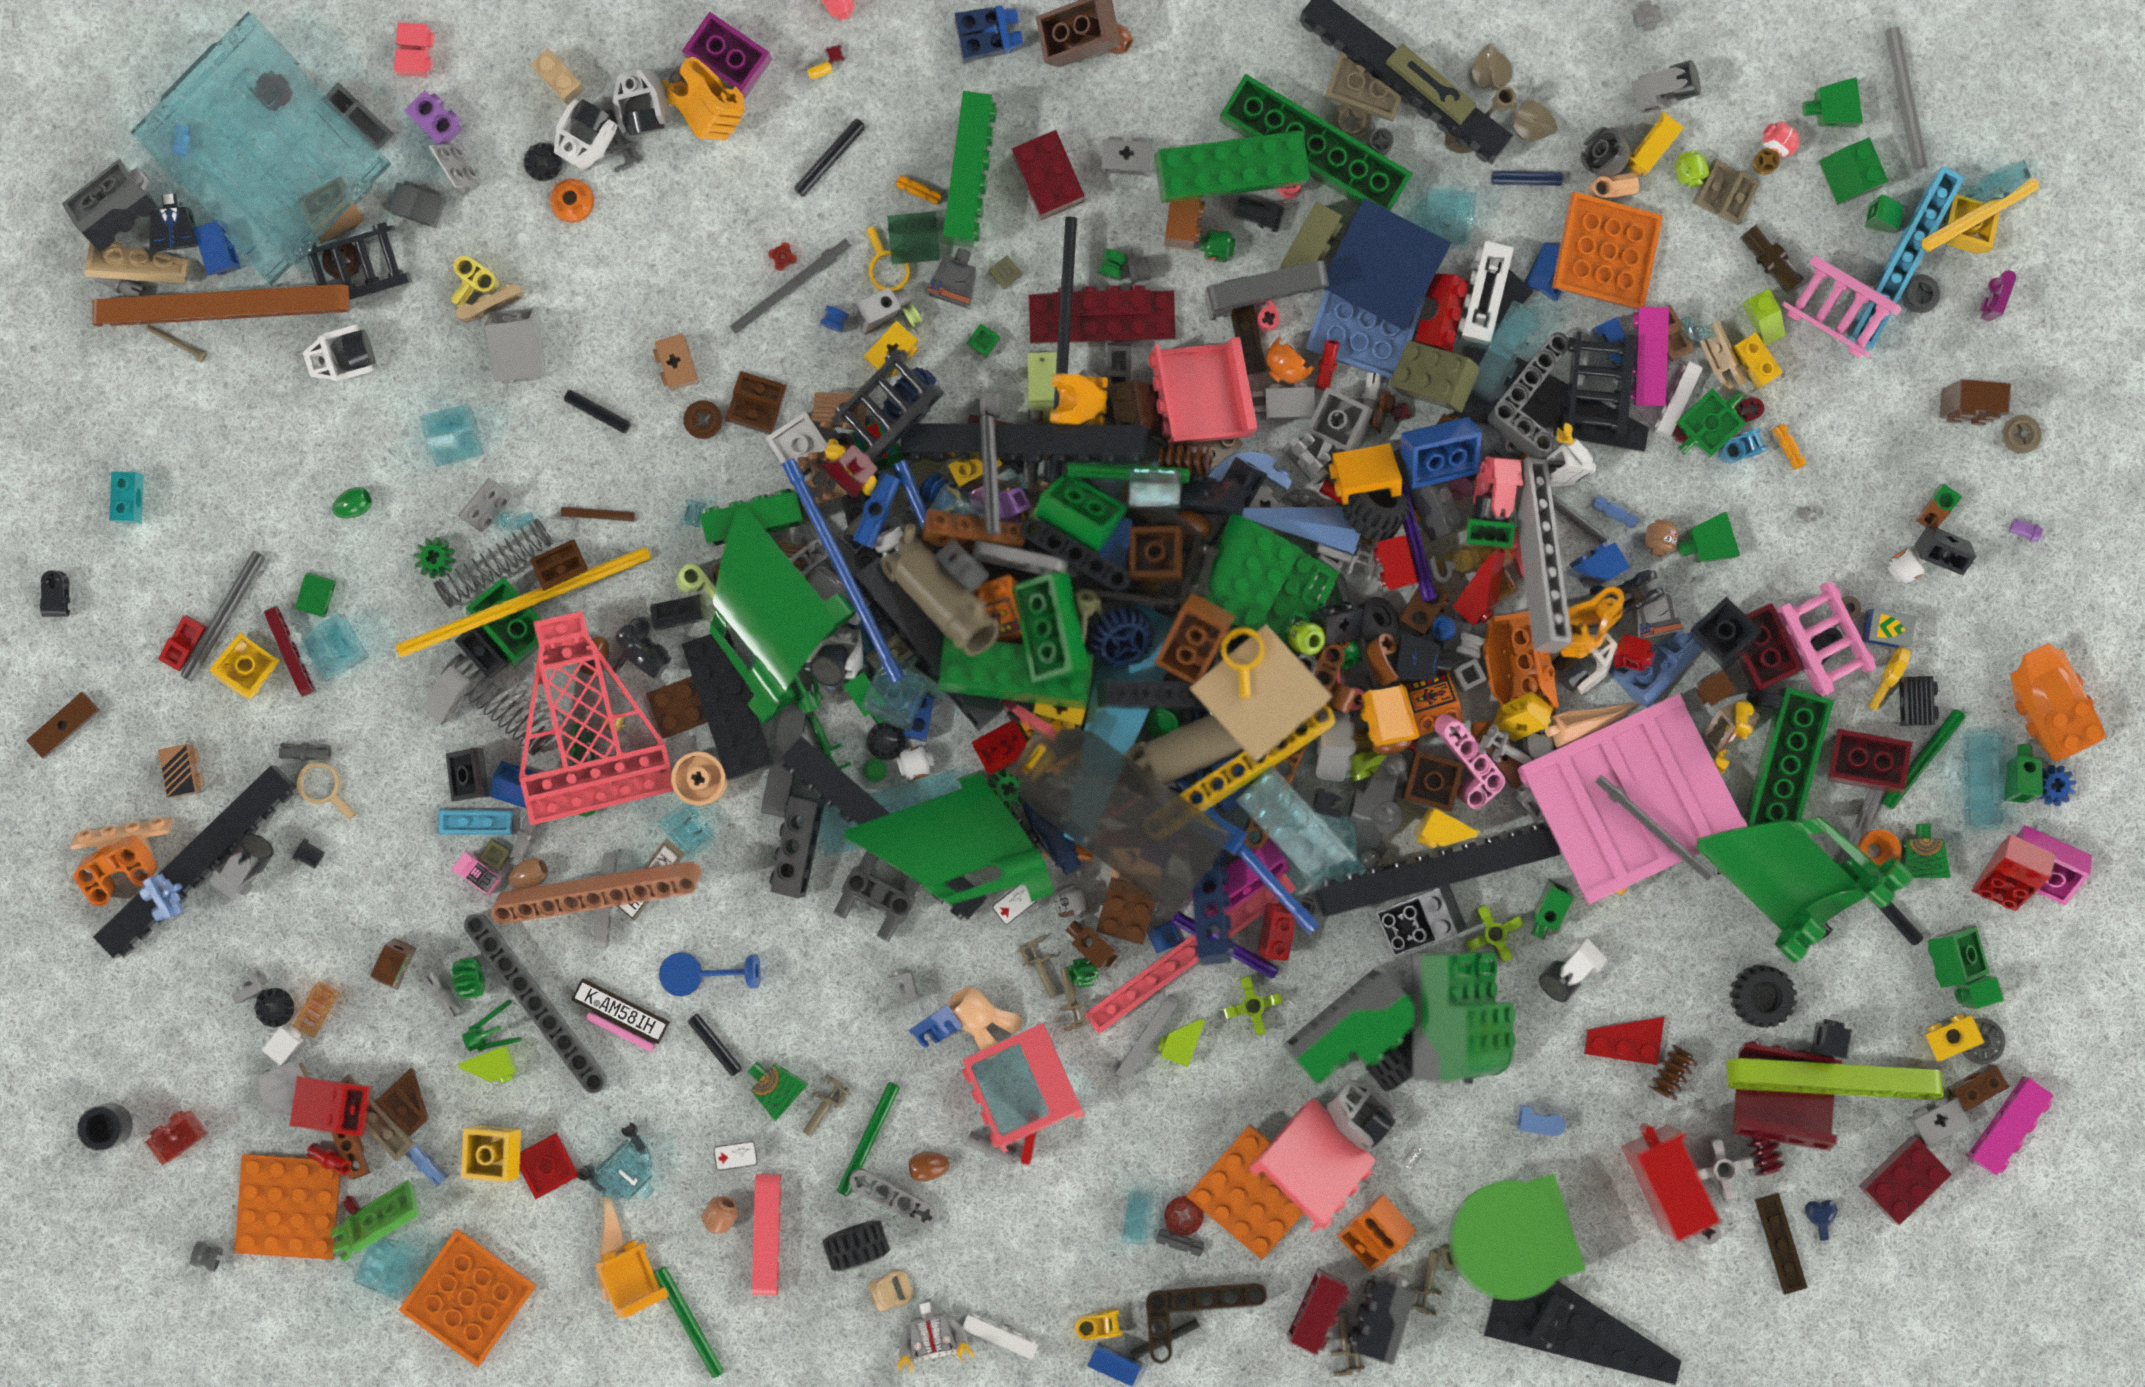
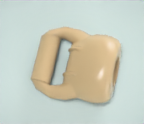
[868,1270,914,1312]

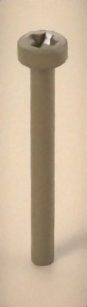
[146,325,207,362]

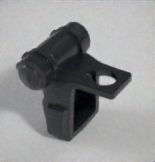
[613,617,672,679]

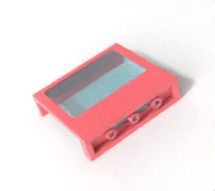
[962,1023,1085,1153]

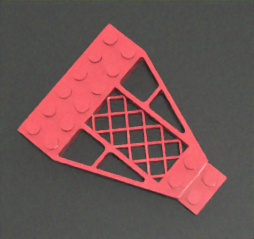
[519,611,674,825]

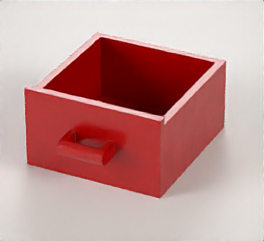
[1621,1123,1721,1242]

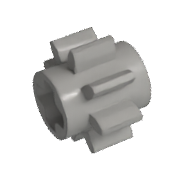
[1633,0,1662,32]

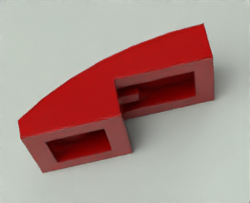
[158,615,207,671]

